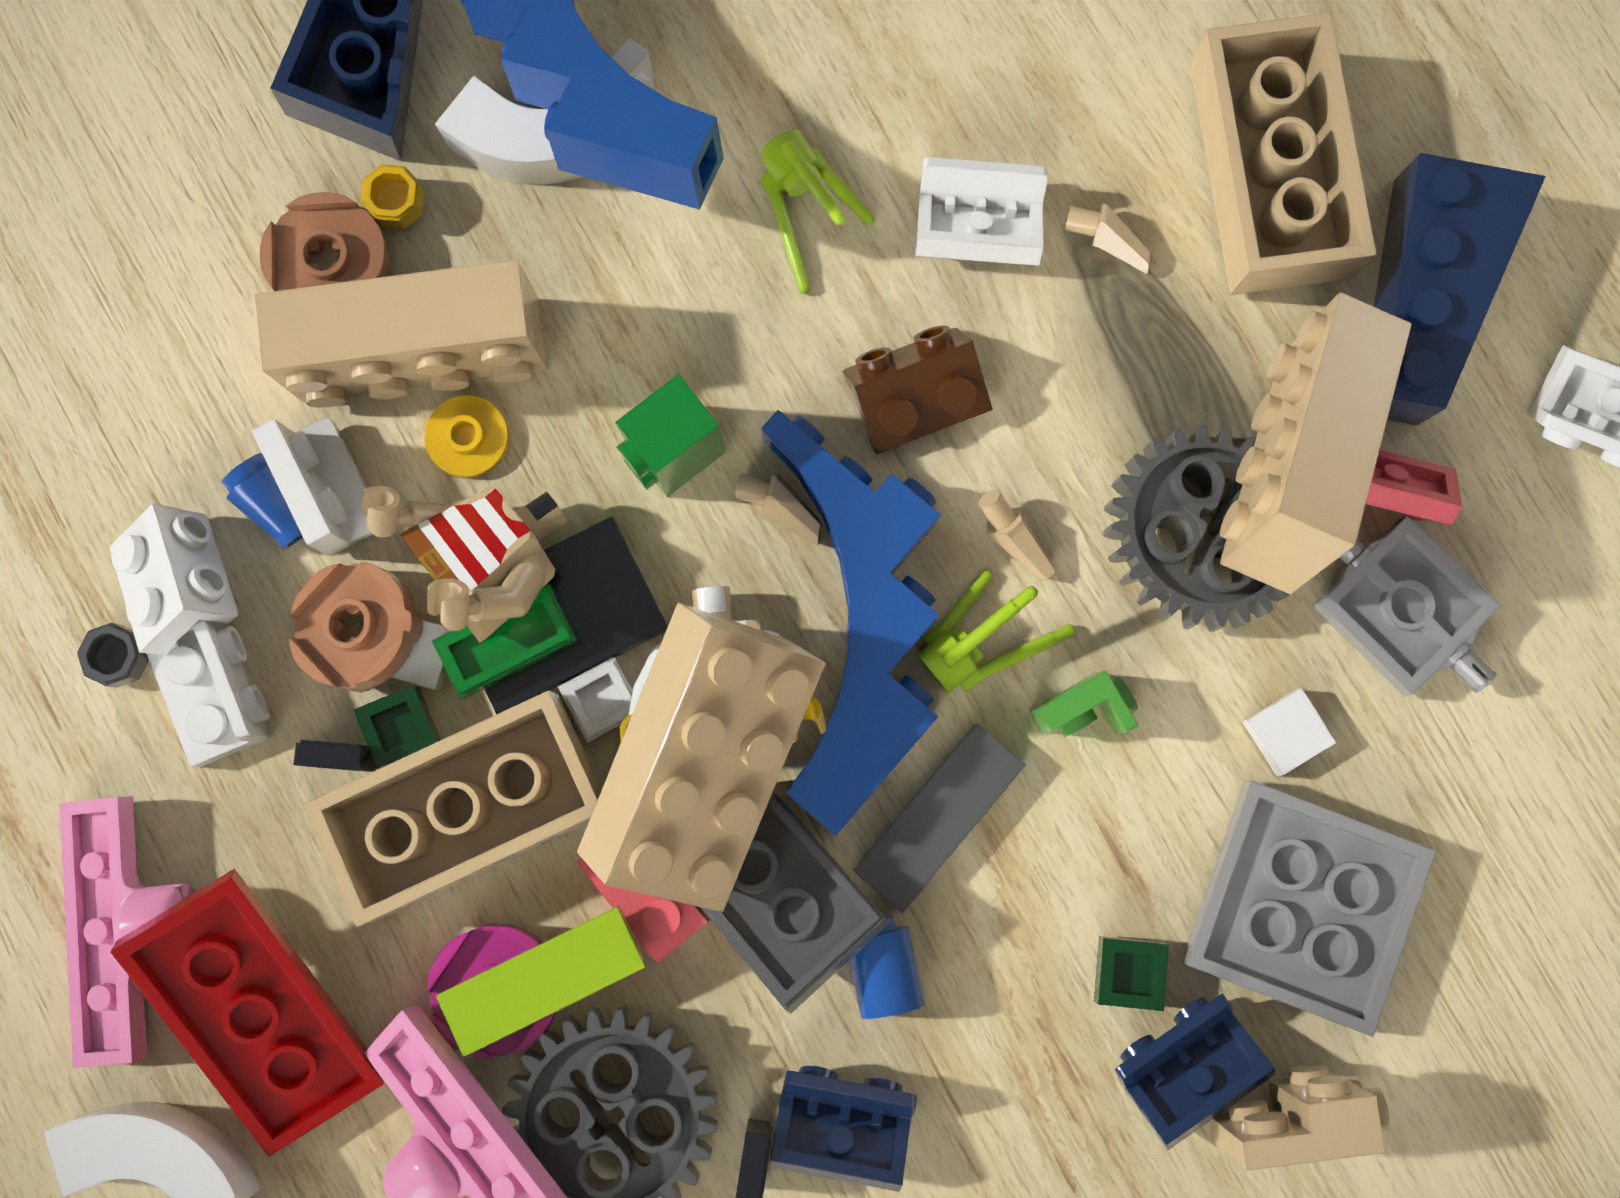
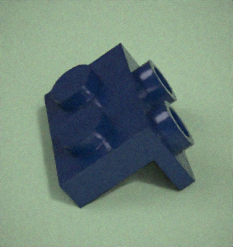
[1115,994,1276,1150]
[768,1066,917,1192]

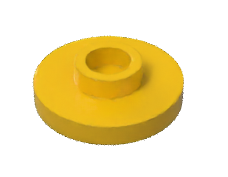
[424,395,509,479]

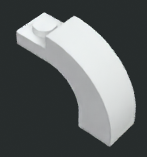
[435,37,655,185]
[43,1102,261,1198]

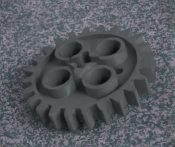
[1103,425,1290,632]
[501,1006,718,1198]

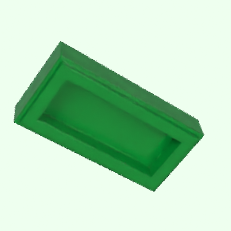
[432,583,579,699]

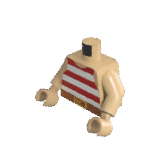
[361,486,568,643]

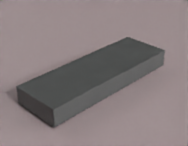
[853,723,1026,913]

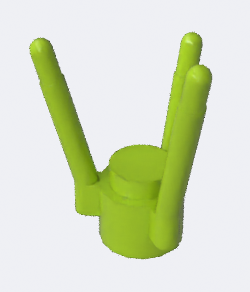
[759,129,875,294]
[917,570,1076,694]

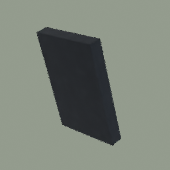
[484,516,668,715]

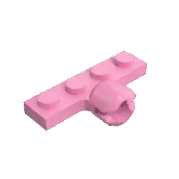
[59,796,197,1068]
[364,1005,567,1198]

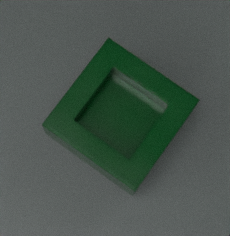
[354,685,441,769]
[1094,936,1169,1011]

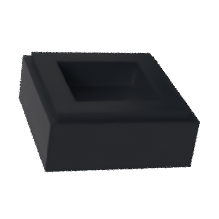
[293,740,376,772]
[736,1118,773,1198]

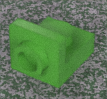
[1029,670,1138,737]

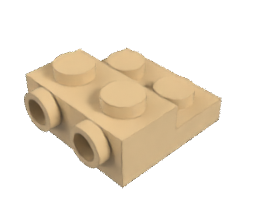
[1210,1064,1390,1171]

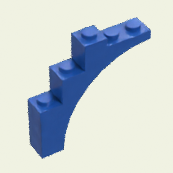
[461,0,724,210]
[761,410,941,836]

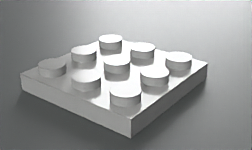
[1181,780,1436,1037]

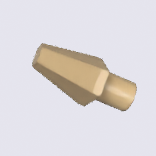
[1064,204,1150,274]
[735,472,822,546]
[978,490,1056,580]

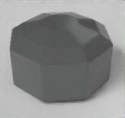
[77,622,149,688]

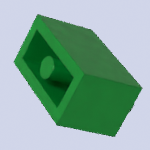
[615,374,726,497]

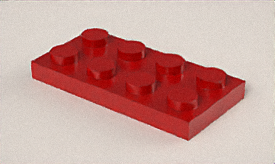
[110,868,384,1157]

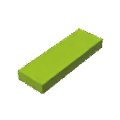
[436,905,647,1057]

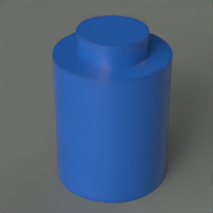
[849,916,925,1019]

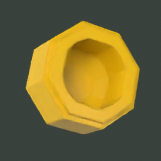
[360,164,426,229]

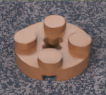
[259,192,390,291]
[289,562,423,693]

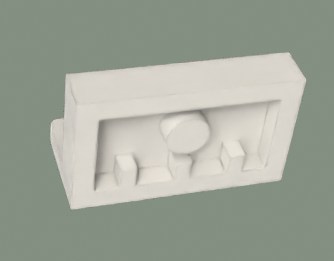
[251,418,373,556]
[147,620,270,768]

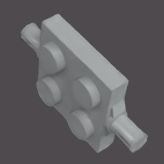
[1312,515,1501,696]

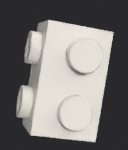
[915,157,1048,266]
[1527,345,1620,468]
[110,503,238,655]

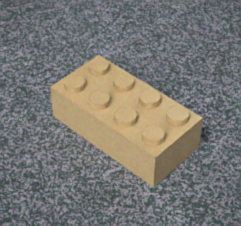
[1189,12,1376,295]
[255,259,548,408]
[1219,292,1412,595]
[577,602,826,912]
[304,691,602,927]

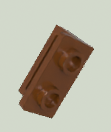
[842,325,993,454]

